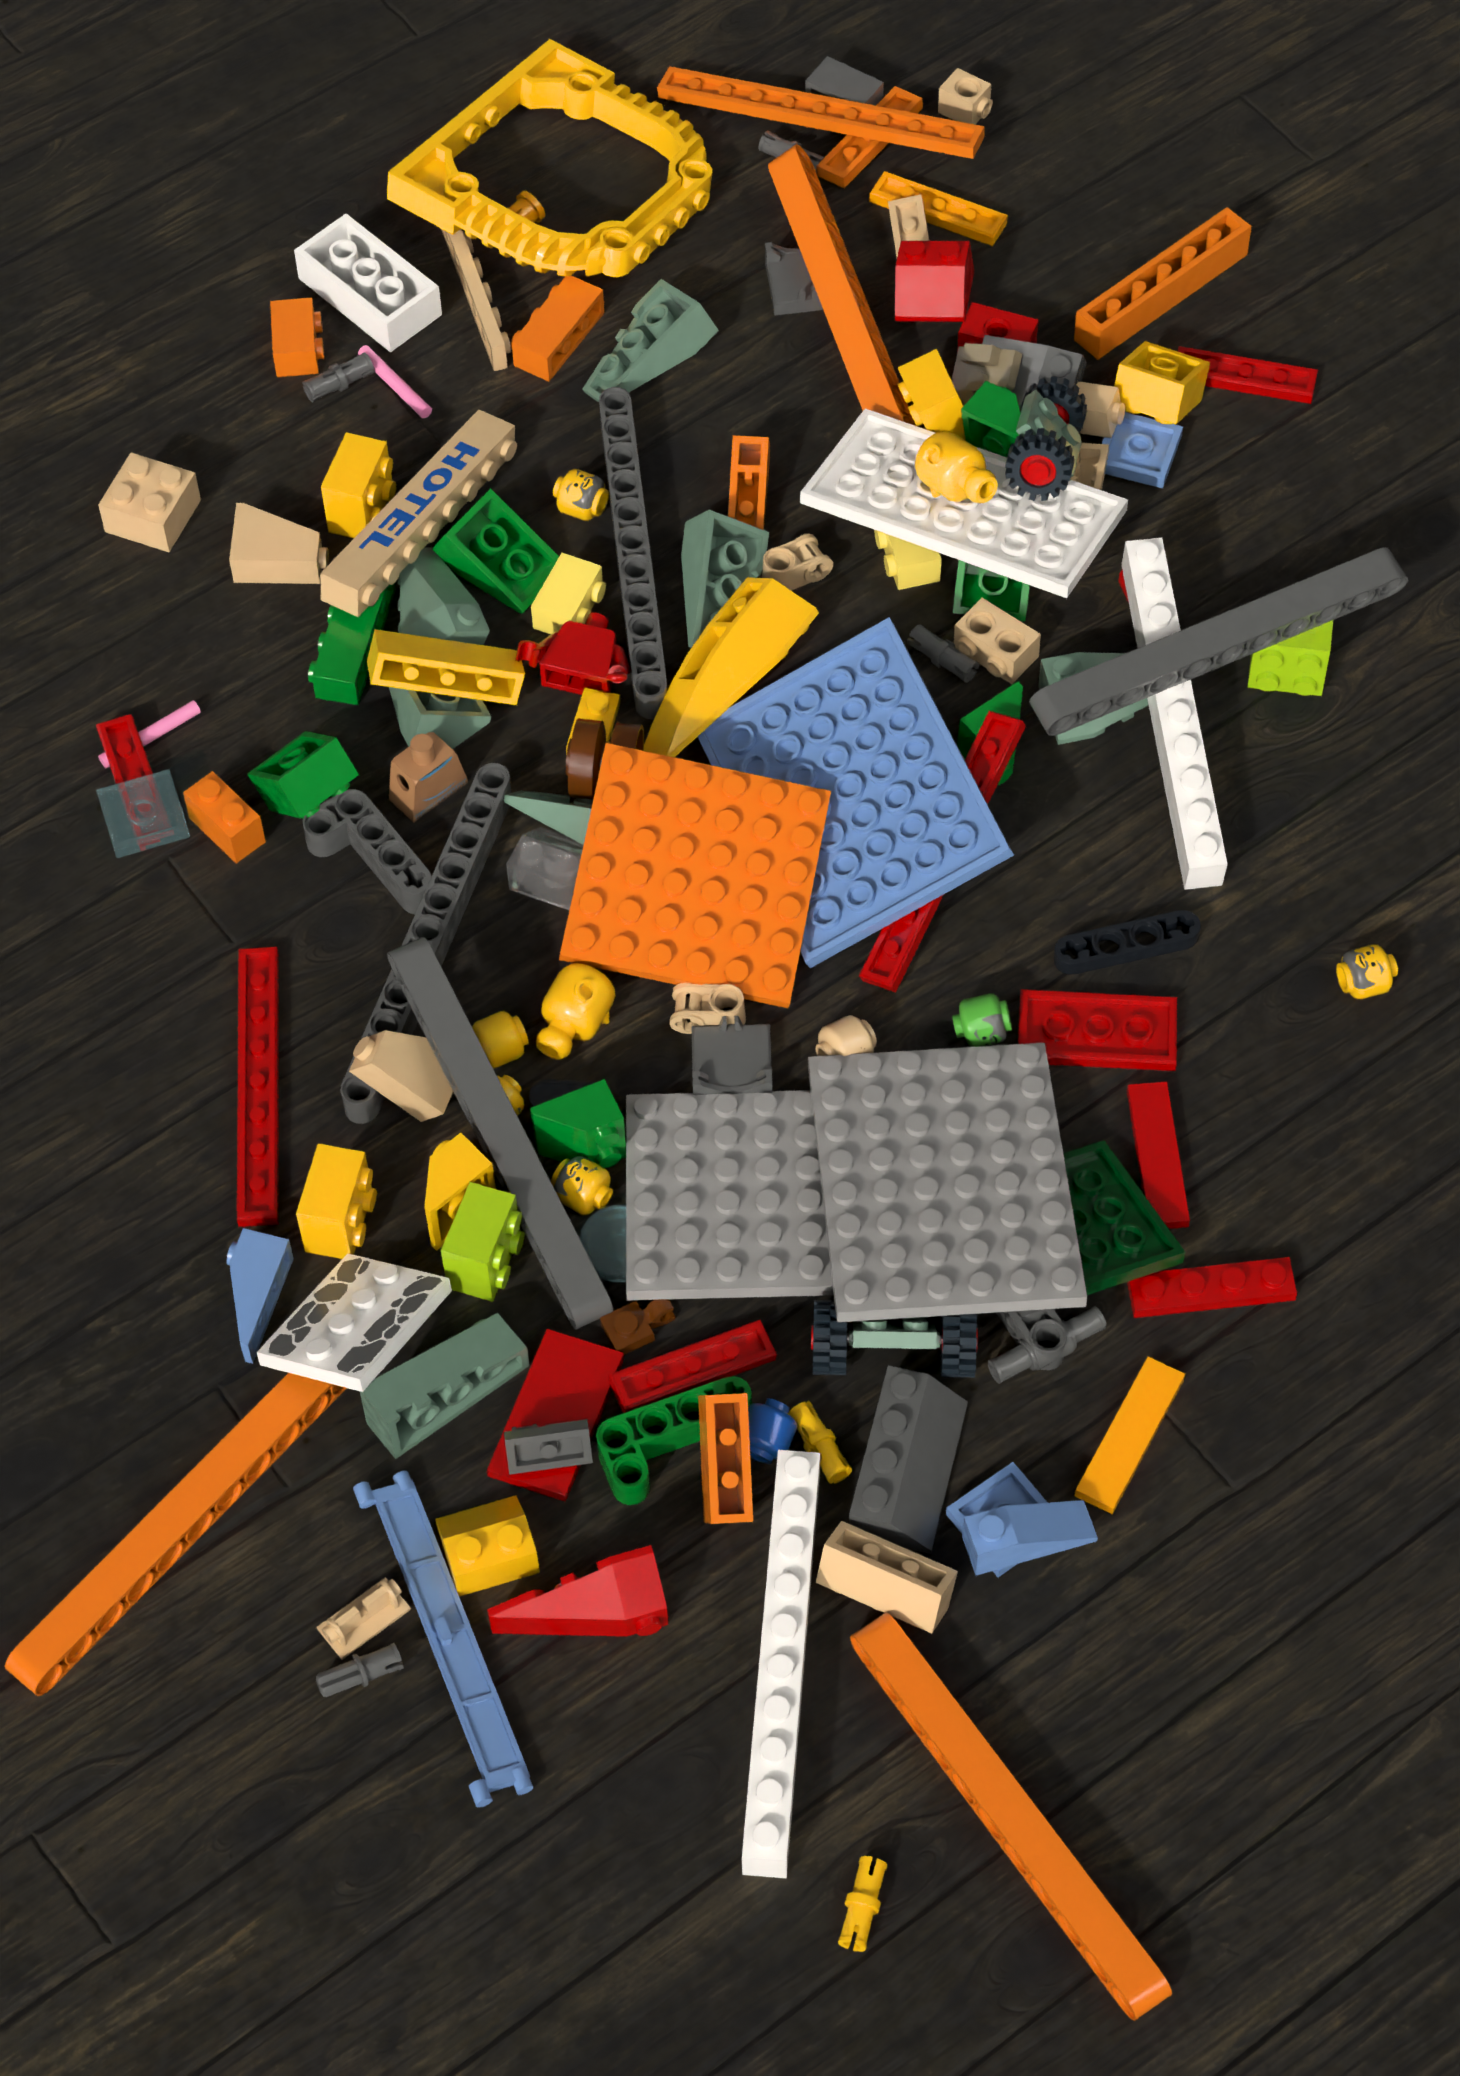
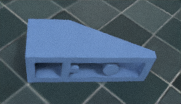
[227,1228,294,1364]
[962,1500,1098,1575]

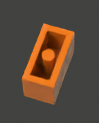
[270,298,324,377]
[183,771,266,864]

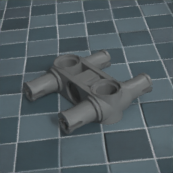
[988,1306,1106,1384]

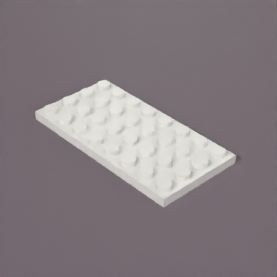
[800,408,1128,598]

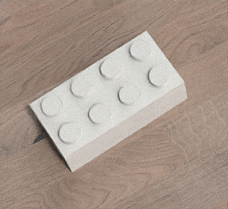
[294,214,442,352]

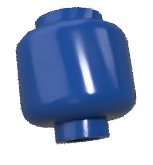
[748,1398,798,1464]

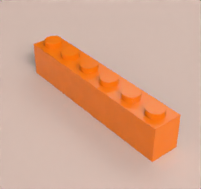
[1074,207,1252,360]

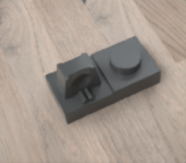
[504,1419,593,1475]

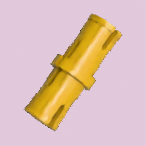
[788,1401,852,1484]
[838,1856,887,1952]

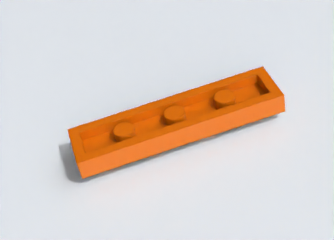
[816,86,923,188]

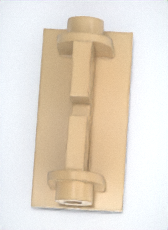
[316,1577,411,1660]

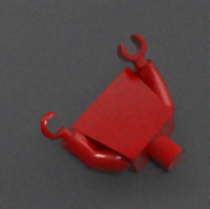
[515,613,631,695]

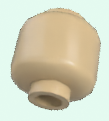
[816,1015,877,1056]

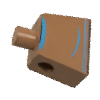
[389,732,468,823]

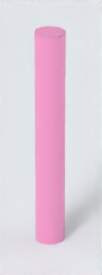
[358,345,432,418]
[98,700,201,768]

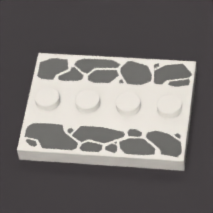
[257,1253,452,1392]

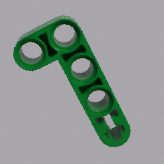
[596,1376,752,1505]

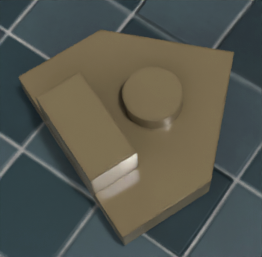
[951,343,1022,405]

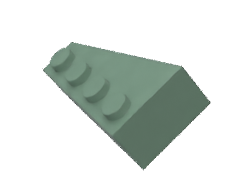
[360,1313,529,1459]

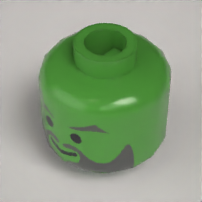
[952,993,1012,1047]

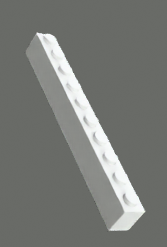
[1122,538,1227,890]
[742,1450,820,1878]

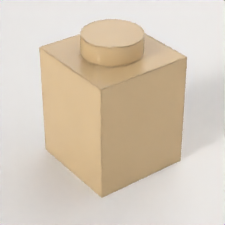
[1076,381,1125,438]

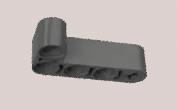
[303,789,432,915]

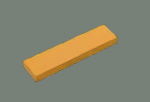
[869,171,1008,246]
[1075,1357,1185,1514]

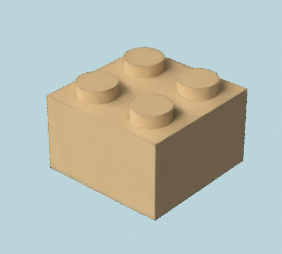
[98,453,201,552]

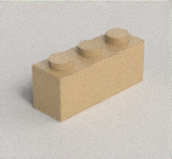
[816,1521,958,1633]

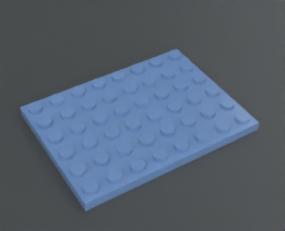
[698,617,1014,968]

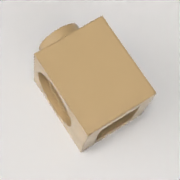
[938,68,993,125]

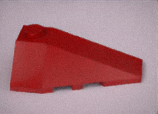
[487,1545,668,1637]

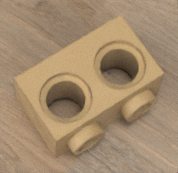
[954,598,1041,684]

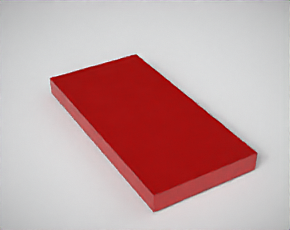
[1018,989,1177,1071]
[487,1329,624,1502]

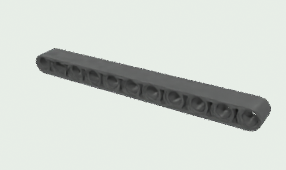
[599,387,667,719]
[1029,547,1408,736]
[340,763,512,1124]
[387,936,613,1330]

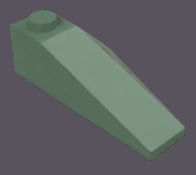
[583,279,719,402]
[398,547,490,645]
[389,687,491,749]
[504,790,593,845]

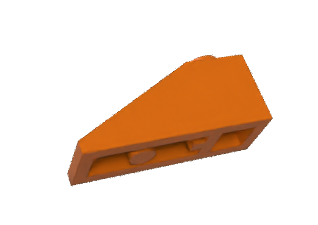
[728,435,770,530]

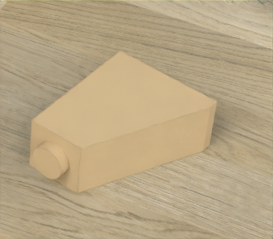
[229,503,329,584]
[349,1030,453,1122]

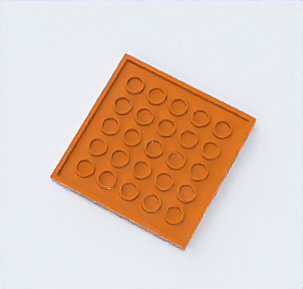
[559,743,831,1008]

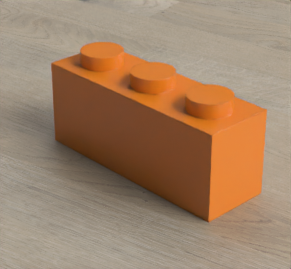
[511,275,605,382]
[698,1393,753,1524]

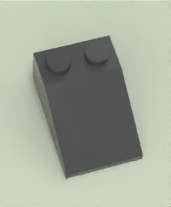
[982,335,1087,409]

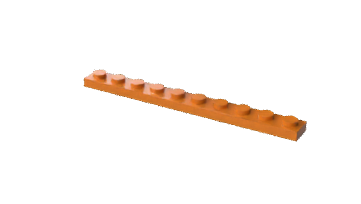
[657,66,985,159]

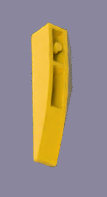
[644,577,819,757]

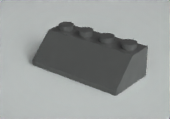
[849,1365,968,1554]

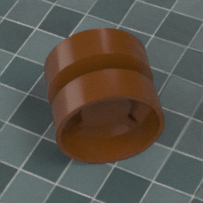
[566,718,644,800]

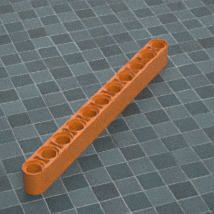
[768,144,916,426]
[5,1373,347,1696]
[850,1613,1172,2021]

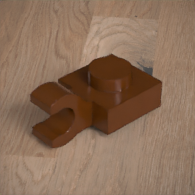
[600,1299,676,1355]

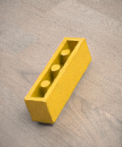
[367,629,525,705]

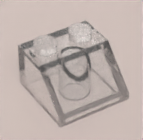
[506,827,583,910]

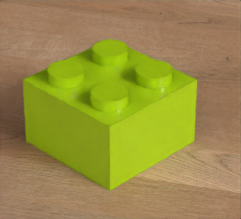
[1247,620,1333,696]
[441,1182,525,1302]

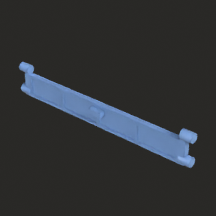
[353,1471,533,1807]

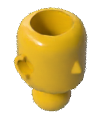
[915,431,998,504]
[536,963,615,1060]

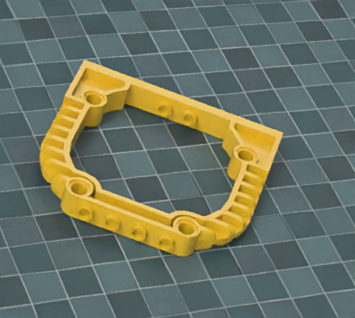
[387,39,712,277]

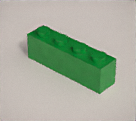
[308,583,396,705]

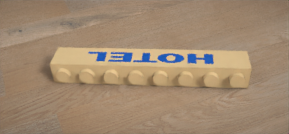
[320,410,517,617]

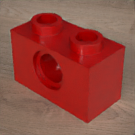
[957,302,1038,353]

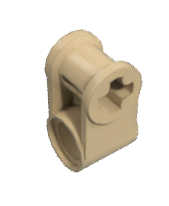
[762,534,833,591]
[670,983,746,1034]

